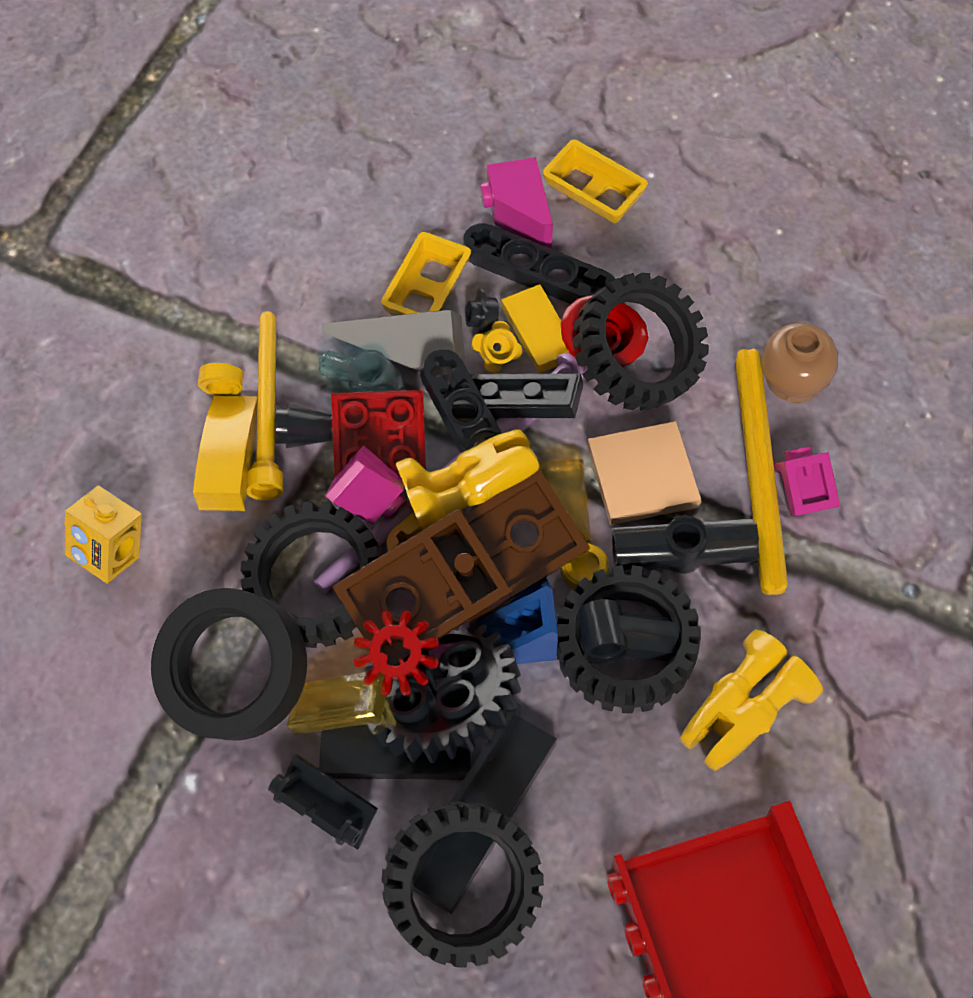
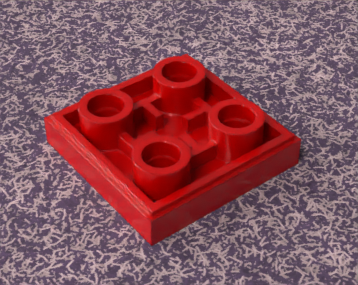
[331,390,426,478]

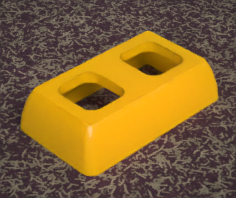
[543,140,648,224]
[381,232,471,316]

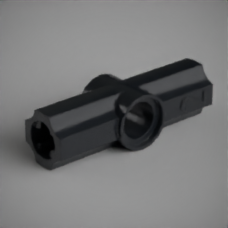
[612,515,759,574]

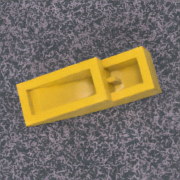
[193,396,257,511]

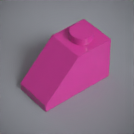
[480,157,553,249]
[326,445,406,524]

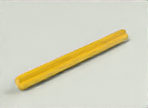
[735,349,788,595]

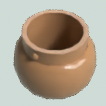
[762,322,838,403]

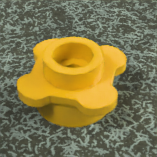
[471,321,522,373]

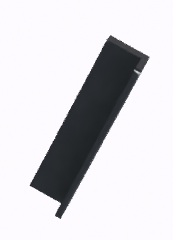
[413,702,557,914]

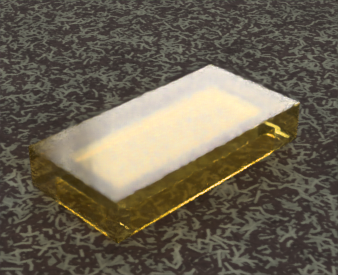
[287,672,386,734]

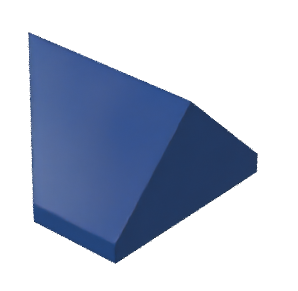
[477,577,558,664]

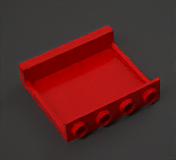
[606,801,871,998]

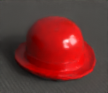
[560,295,649,368]

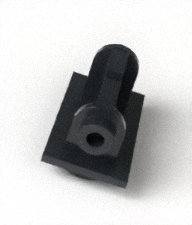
[268,754,378,850]

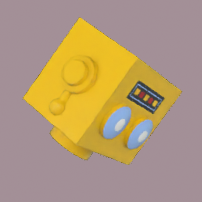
[64,485,142,584]

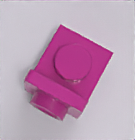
[774,446,840,516]

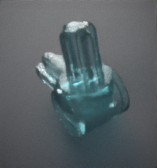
[318,350,404,392]

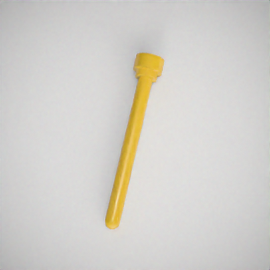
[246,311,284,501]

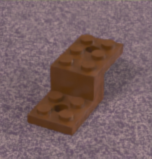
[332,469,590,666]

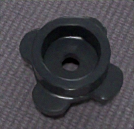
[465,288,499,336]

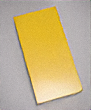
[501,284,569,374]

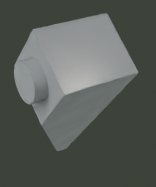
[322,310,465,378]

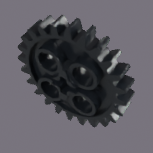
[360,621,521,763]

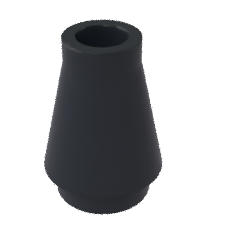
[275,404,333,449]

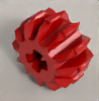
[353,610,439,696]

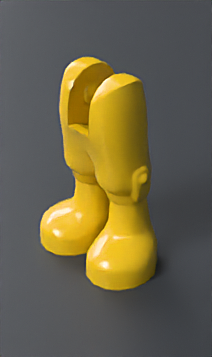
[396,430,539,530]
[679,629,824,771]

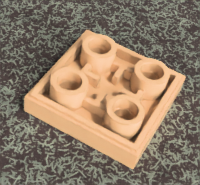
[587,421,701,525]

